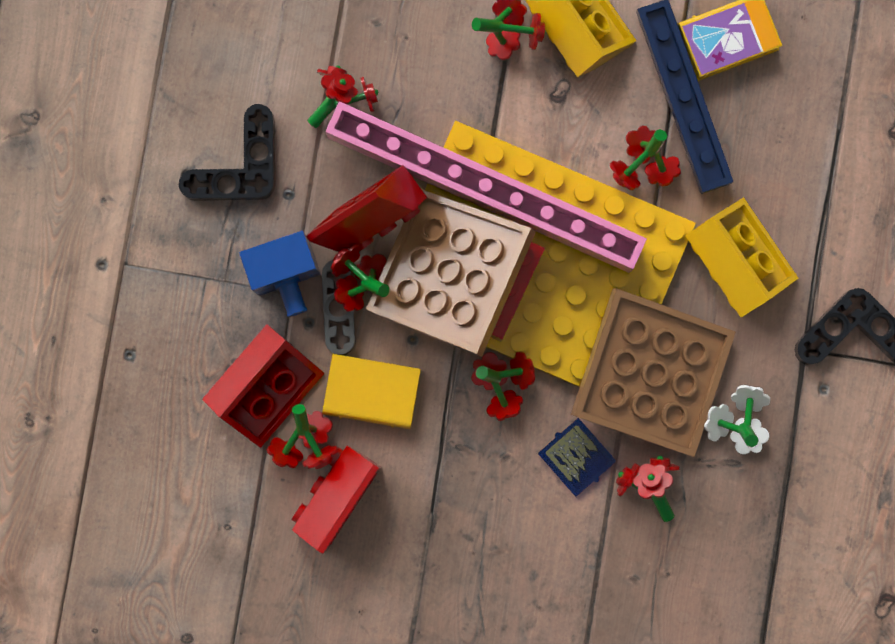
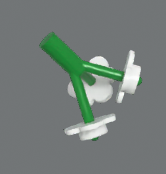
[704,385,770,455]

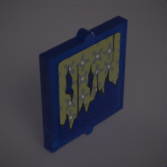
[538,418,616,497]

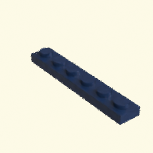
[636,0,734,194]

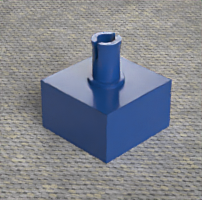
[239,230,321,317]

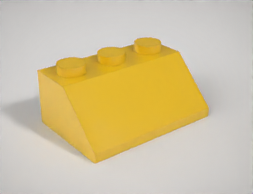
[525,0,636,77]
[685,197,799,317]

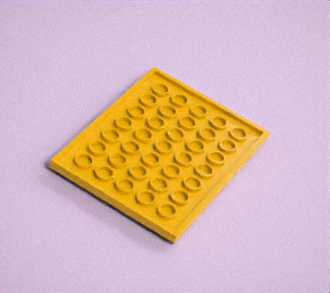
[425,121,696,387]

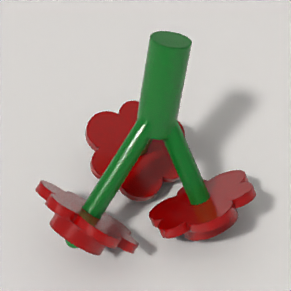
[472,0,546,60]
[307,65,379,128]
[610,125,681,190]
[331,244,390,312]
[471,351,535,421]
[267,404,339,469]
[616,456,680,522]

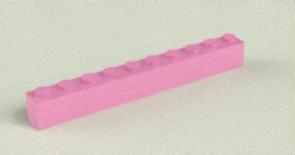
[325,101,647,273]

